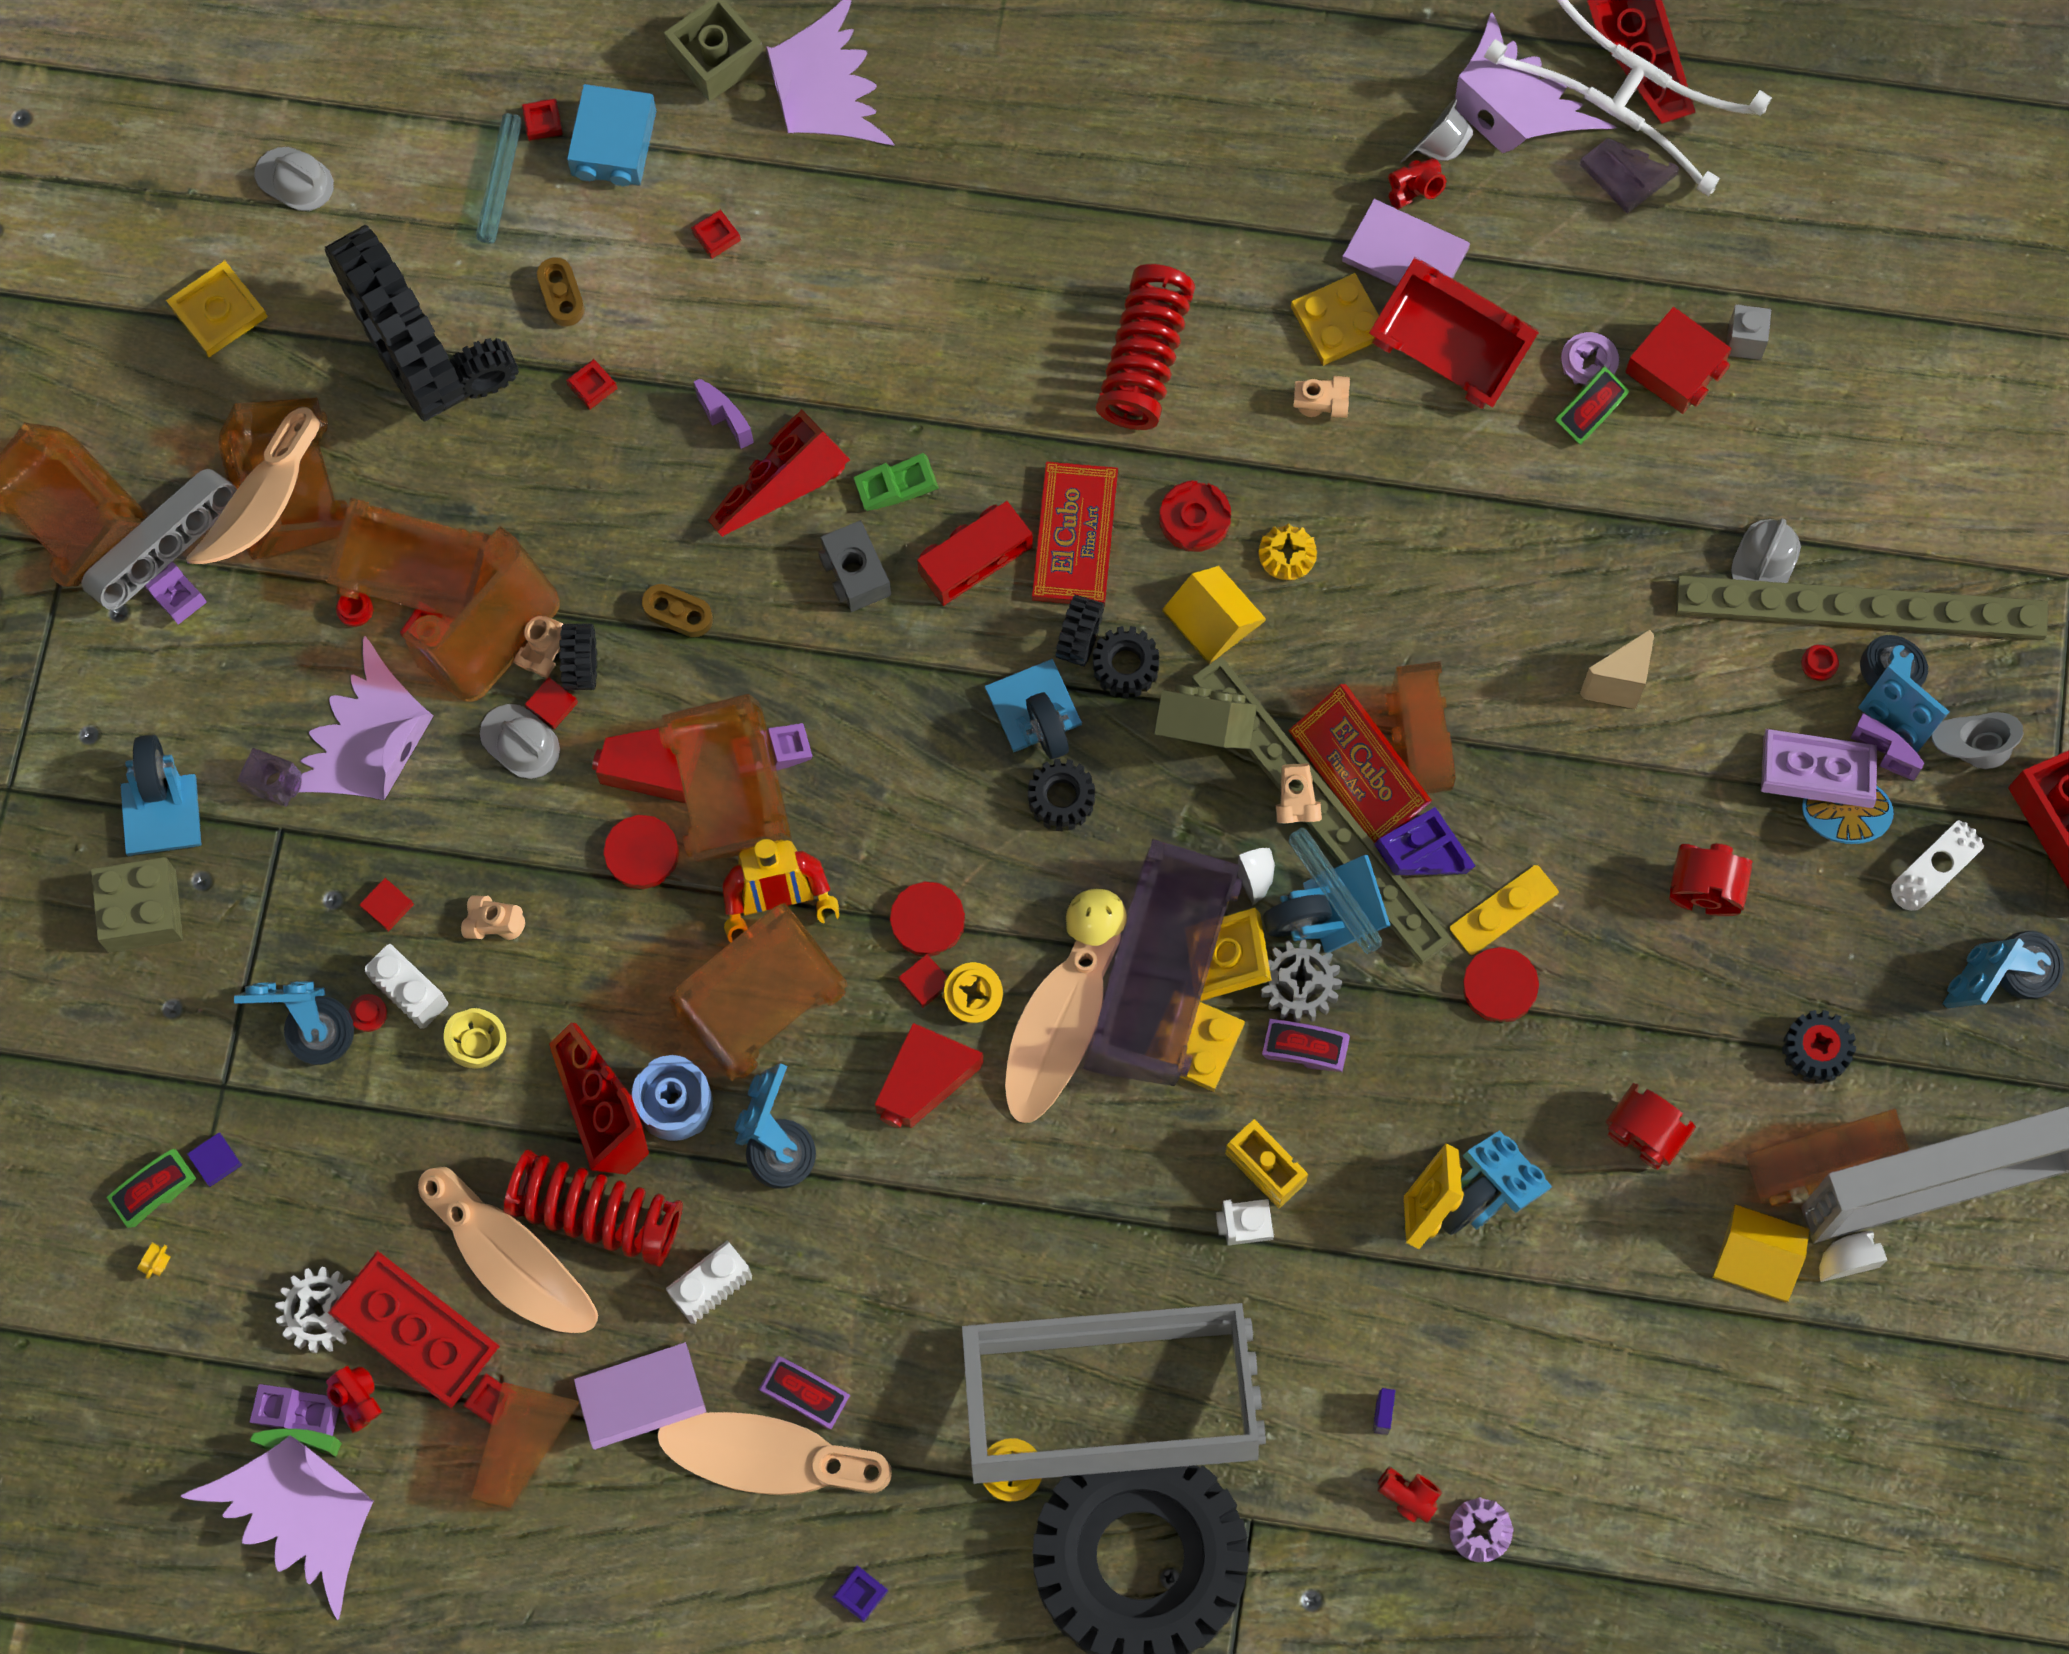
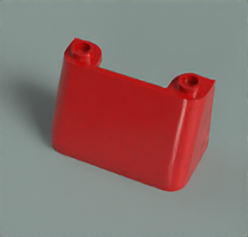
[1369,257,1539,409]

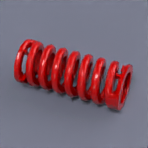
[1095,264,1195,430]
[503,1149,683,1267]

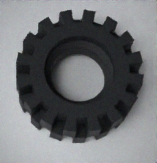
[449,338,519,399]
[1055,594,1104,667]
[560,623,597,690]
[1093,626,1159,698]
[1028,759,1095,831]

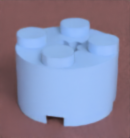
[632,1055,713,1141]

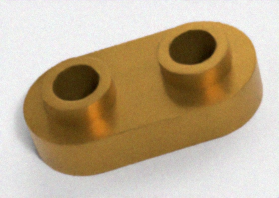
[537,257,585,326]
[642,584,713,637]

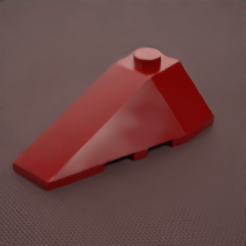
[1587,0,1696,124]
[708,409,850,537]
[549,1023,649,1175]

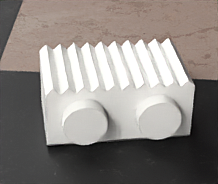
[365,944,449,1029]
[665,1240,752,1324]

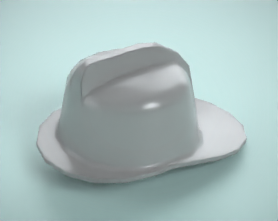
[1400,98,1473,163]
[254,147,334,211]
[1731,518,1801,583]
[480,704,560,779]
[1932,712,2024,769]

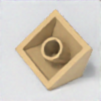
[1580,630,1654,709]

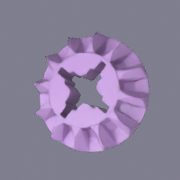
[1560,332,1619,384]
[1449,1498,1513,1562]

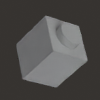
[1726,304,1771,360]

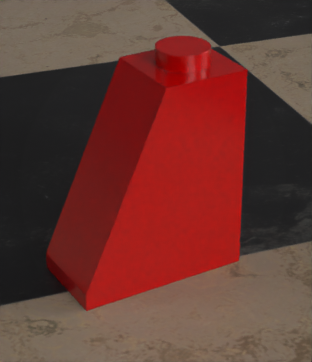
[592,721,705,803]
[875,1023,984,1128]

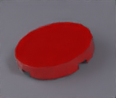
[1159,481,1231,552]
[603,815,679,889]
[890,881,965,957]
[1463,947,1539,1022]

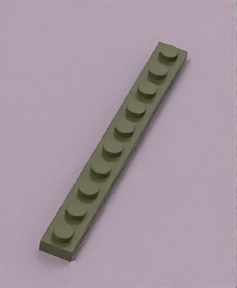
[1676,576,2048,640]
[1192,656,1452,965]

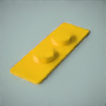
[1450,865,1559,956]

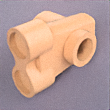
[1293,376,1350,418]
[513,616,563,679]
[1276,763,1322,823]
[461,895,525,940]

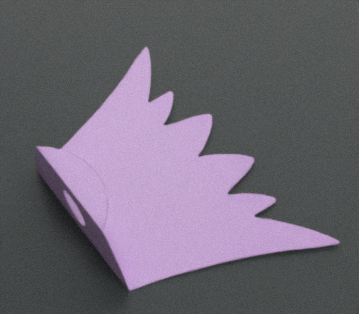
[766,0,894,146]
[1456,13,1617,153]
[272,636,434,800]
[181,1435,374,1620]

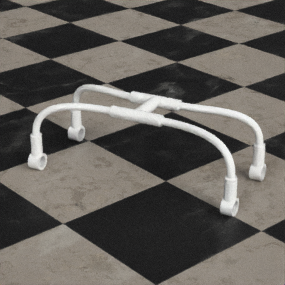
[1484,0,1772,197]

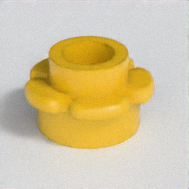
[137,1242,171,1279]

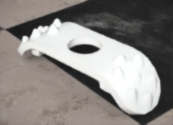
[1891,820,1984,911]

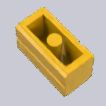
[1225,1119,1308,1209]

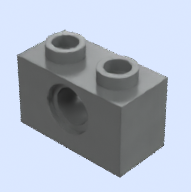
[818,520,891,612]

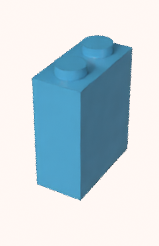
[567,84,656,186]

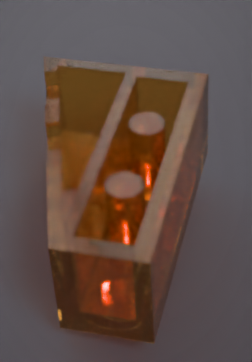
[1386,661,1456,794]
[472,1382,580,1511]

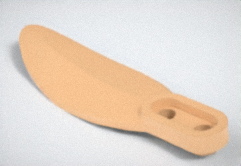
[186,407,320,564]
[1005,934,1121,1123]
[418,1167,598,1333]
[658,1412,892,1495]

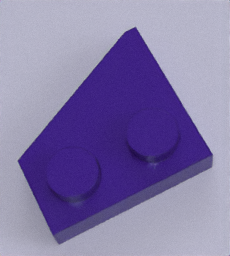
[1374,807,1475,875]

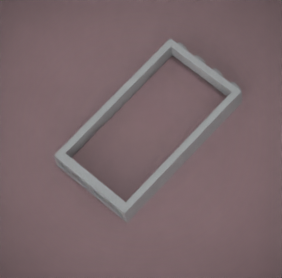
[1801,1107,2069,1244]
[962,1303,1266,1484]

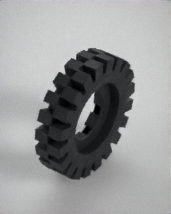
[324,224,465,422]
[1032,1465,1249,1654]

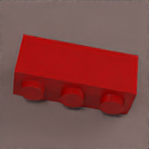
[917,501,1033,606]

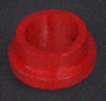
[336,591,373,627]
[1801,645,1839,681]
[349,994,387,1032]

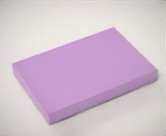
[1342,199,1470,287]
[1761,729,1877,808]
[574,1342,706,1450]

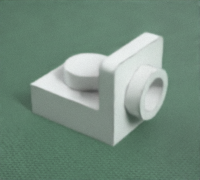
[1216,1199,1274,1246]

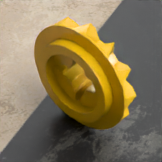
[1259,523,1317,580]
[942,962,1003,1023]
[983,1438,1042,1502]

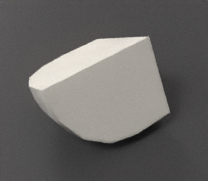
[1237,848,1275,905]
[1819,1231,1887,1282]

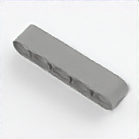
[82,469,237,610]

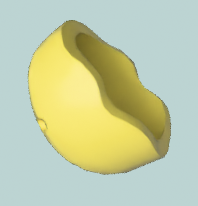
[1066,889,1127,946]
[444,1008,506,1069]

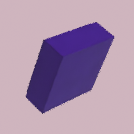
[187,1132,242,1187]
[1373,1388,1395,1435]
[832,1565,888,1622]

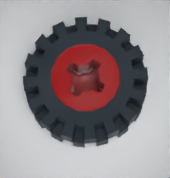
[1782,1010,1856,1084]

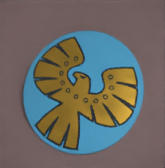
[1802,786,1893,844]

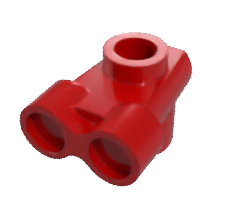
[1388,158,1446,209]
[326,1366,383,1434]
[1377,1466,1442,1523]

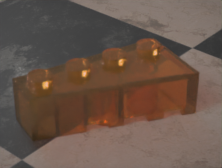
[1746,1108,1910,1207]

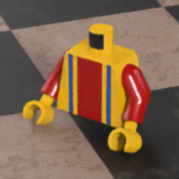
[723,839,839,943]

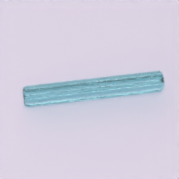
[476,113,522,244]
[1289,828,1382,954]

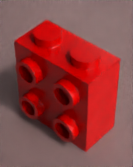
[1625,306,1731,414]

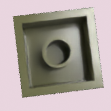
[664,0,765,102]
[1155,684,1257,749]
[91,857,183,953]

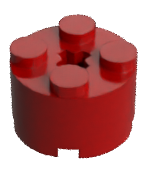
[1669,843,1753,916]
[1605,1083,1696,1170]

